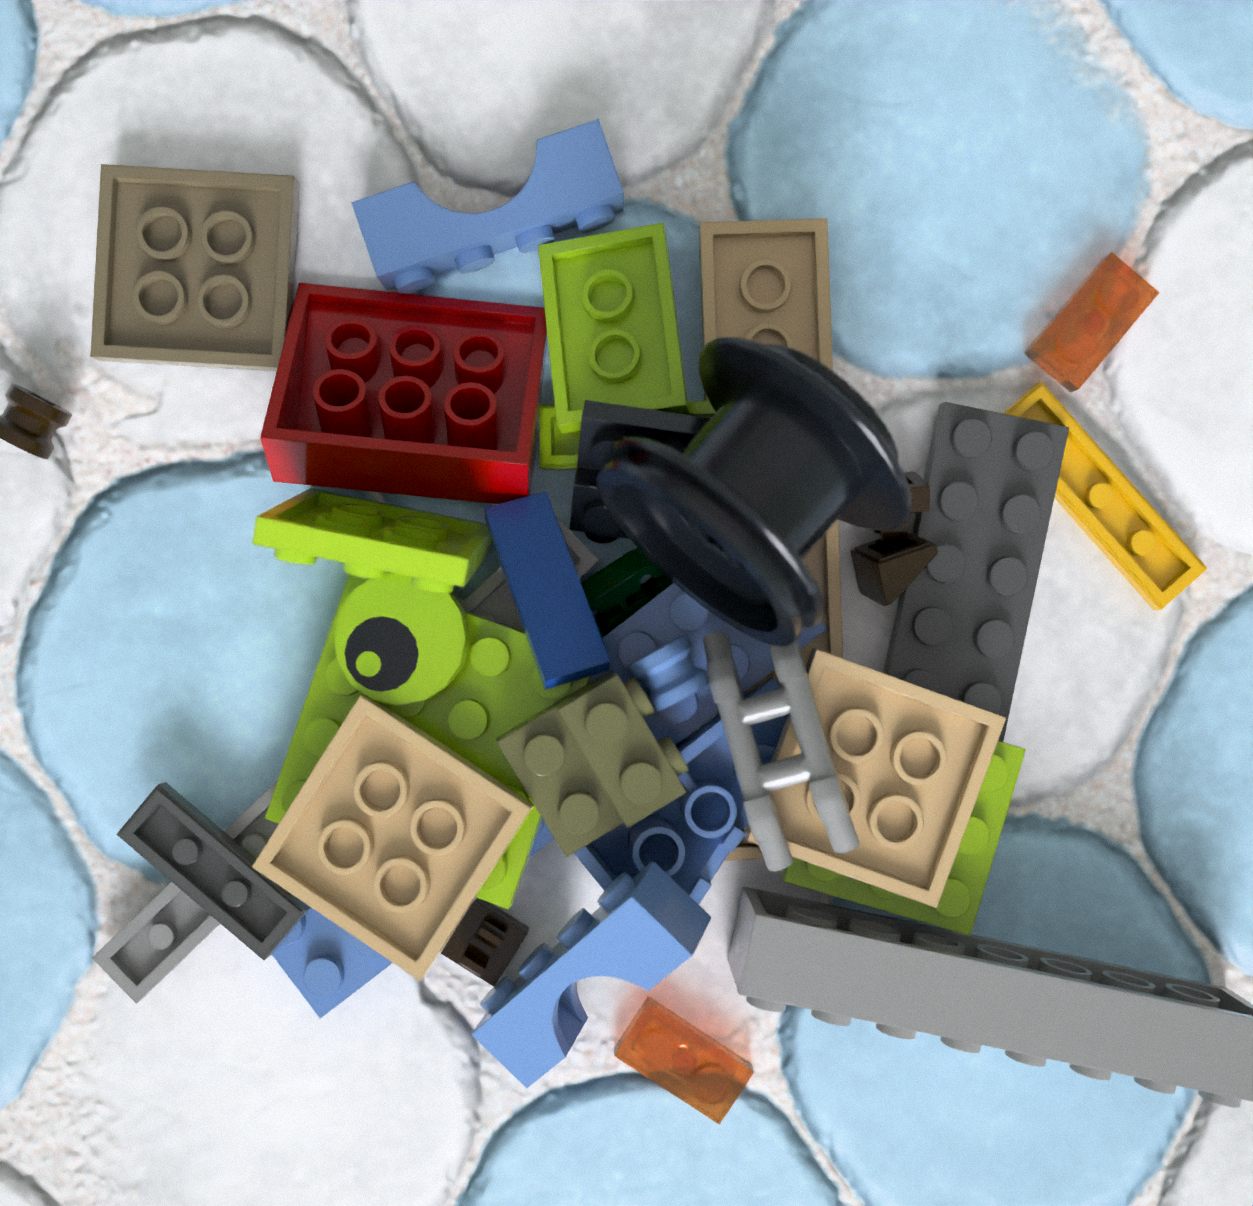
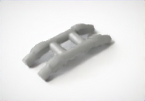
[703,631,860,871]

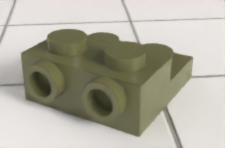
[496,669,689,857]

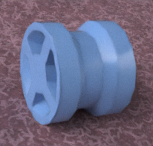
[627,634,709,713]

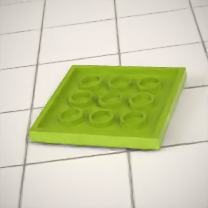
[264,574,592,909]

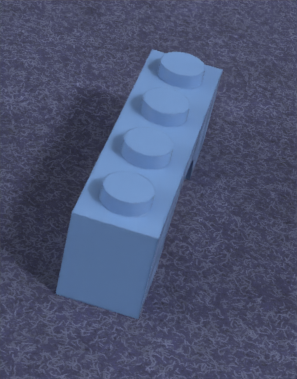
[351,119,624,293]
[471,861,711,1088]

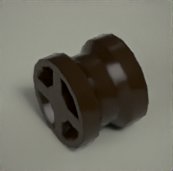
[0,383,73,460]

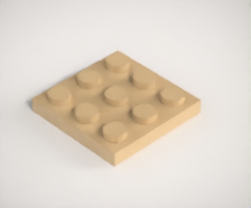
[744,648,1006,908]
[252,695,534,981]

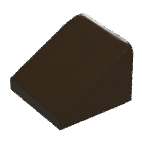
[851,532,938,607]

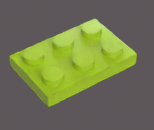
[538,223,689,434]

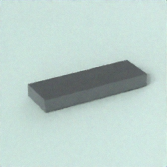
[116,782,311,961]

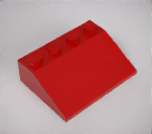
[260,282,547,504]

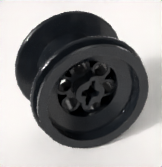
[596,337,911,647]

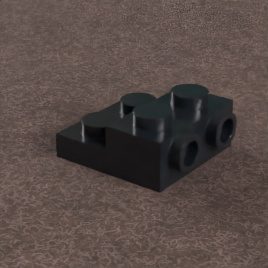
[569,400,711,544]

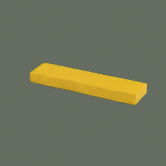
[1003,381,1208,610]

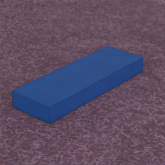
[484,491,610,690]

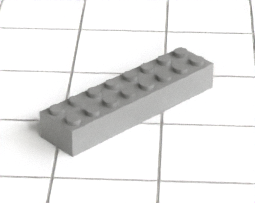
[728,886,1253,1108]

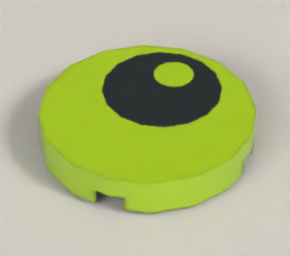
[333,572,470,706]

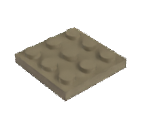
[90,164,300,371]

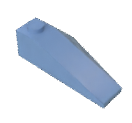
[574,677,788,904]

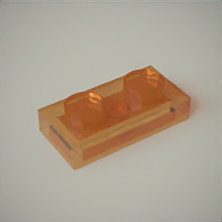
[1024,252,1160,393]
[614,996,754,1125]

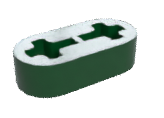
[581,548,673,638]

